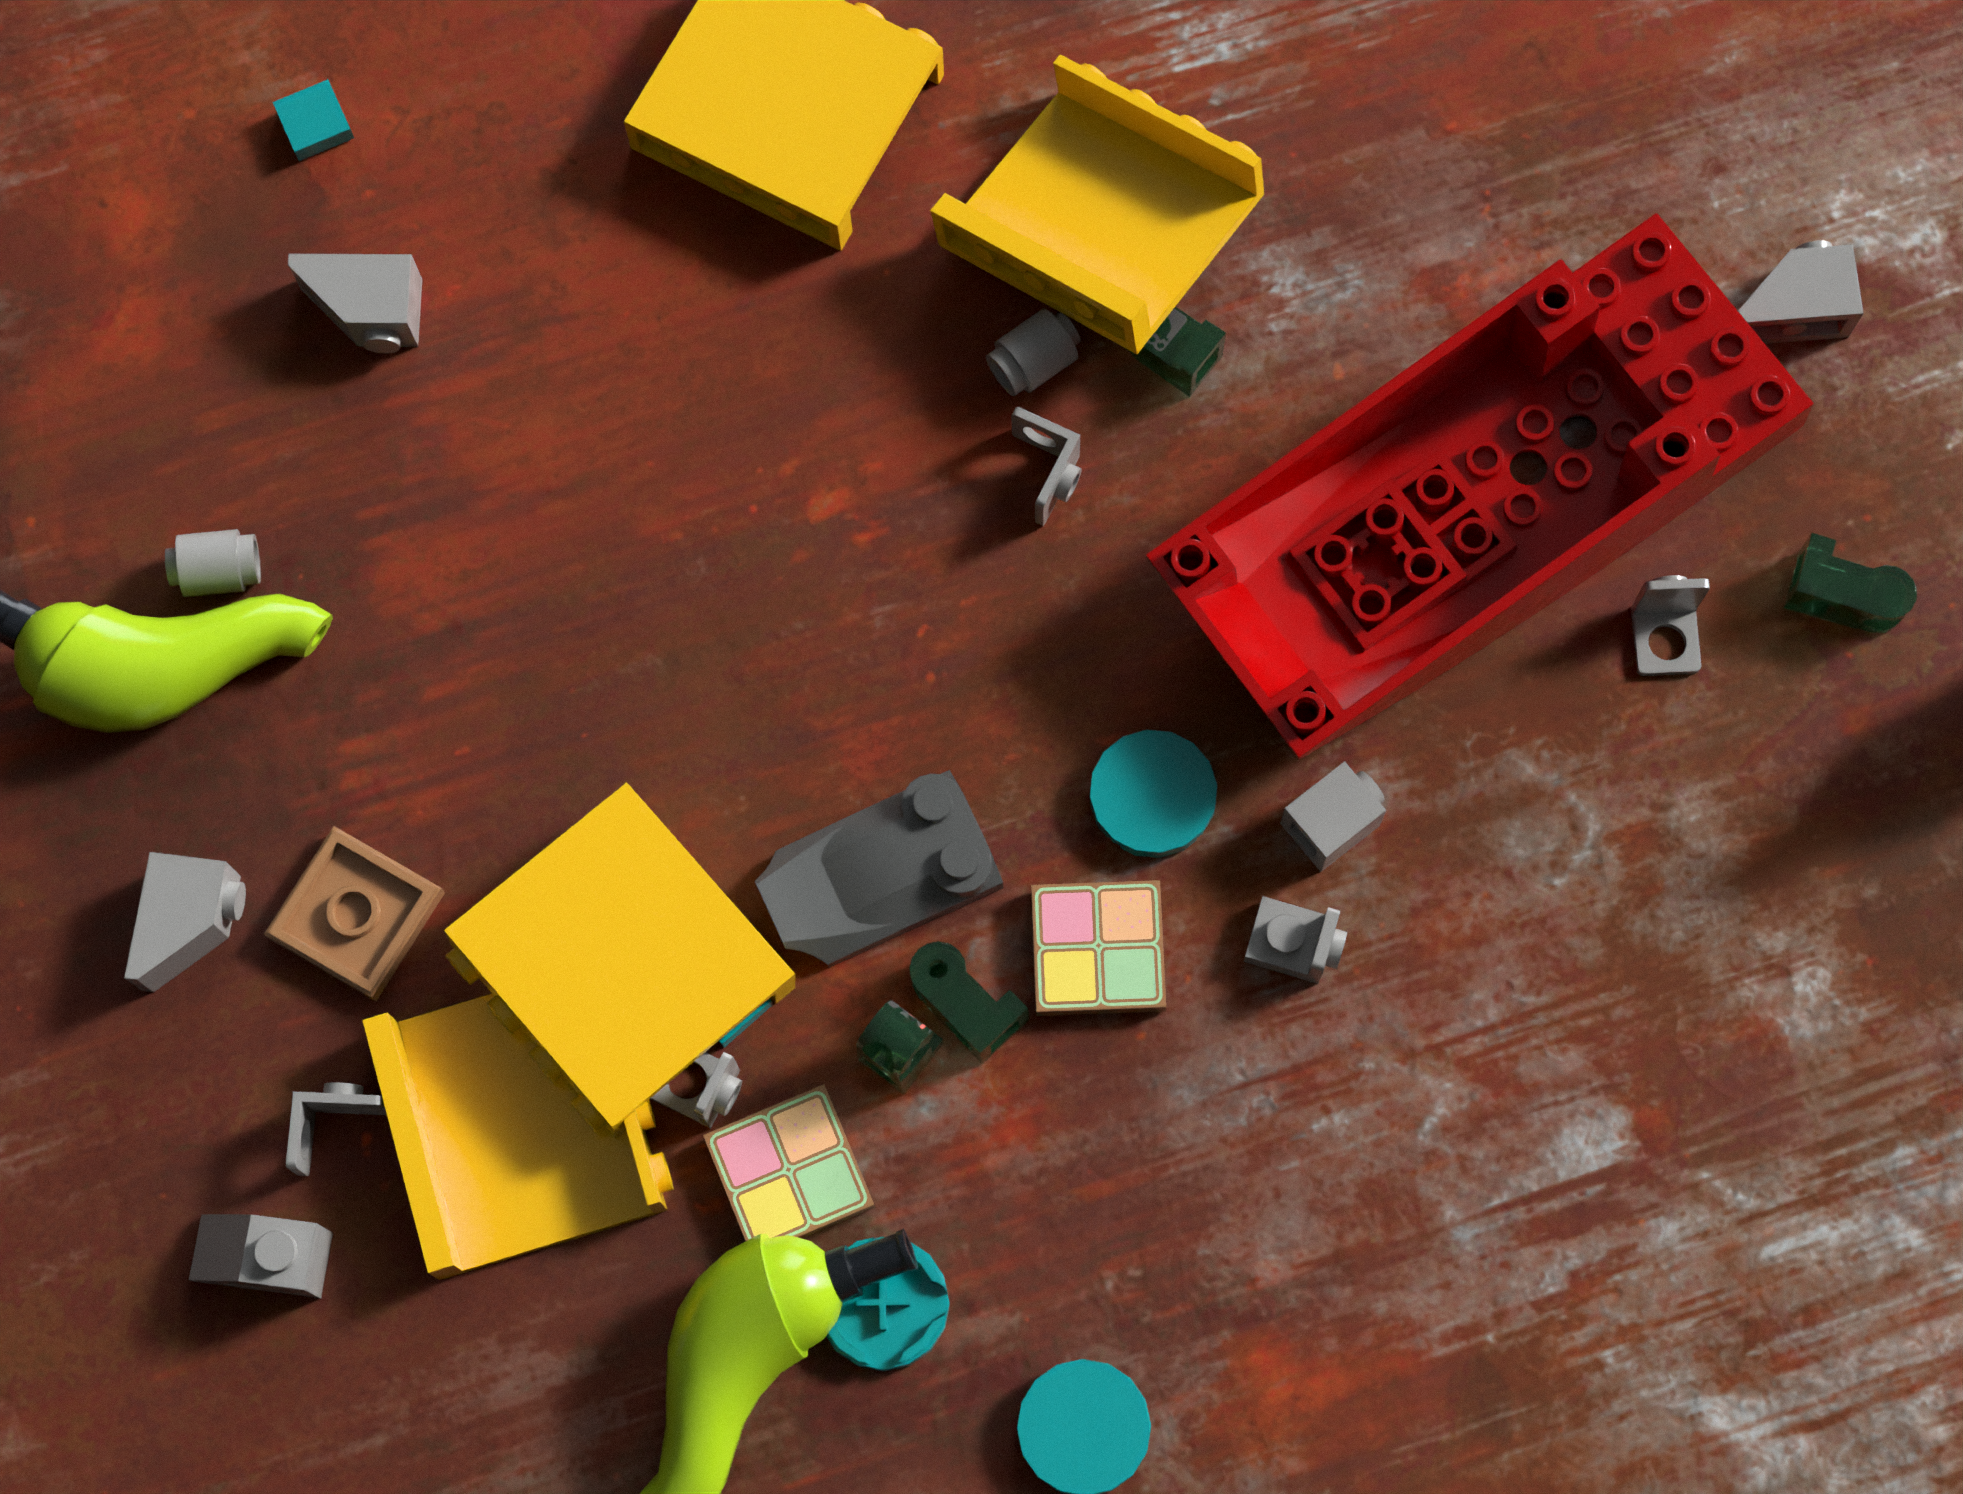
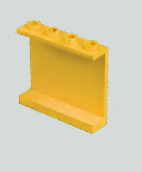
[624,0,944,251]
[930,54,1264,354]
[444,782,795,1138]
[362,994,674,1280]

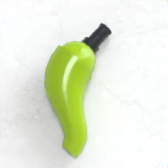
[0,589,333,733]
[639,1229,918,1494]

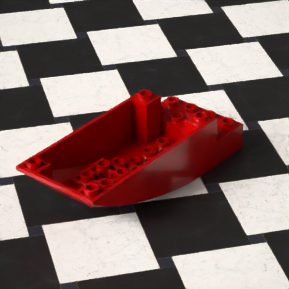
[1146,213,1814,760]

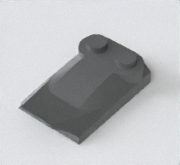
[755,770,1004,968]

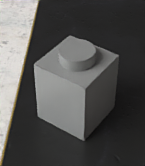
[1280,761,1386,872]

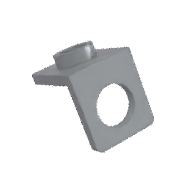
[1011,407,1082,526]
[1631,575,1710,676]
[650,1052,743,1128]
[286,1082,387,1176]

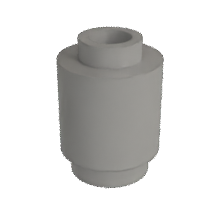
[986,308,1081,396]
[165,529,261,597]

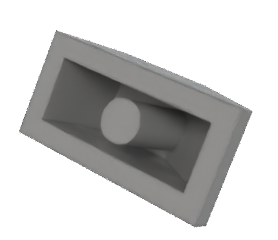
[1738,240,1864,344]
[288,254,422,353]
[124,852,246,992]
[189,1214,333,1298]

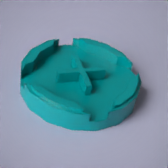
[1089,730,1217,858]
[826,1237,950,1372]
[1017,1359,1151,1494]

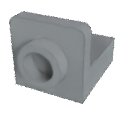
[1244,896,1347,984]

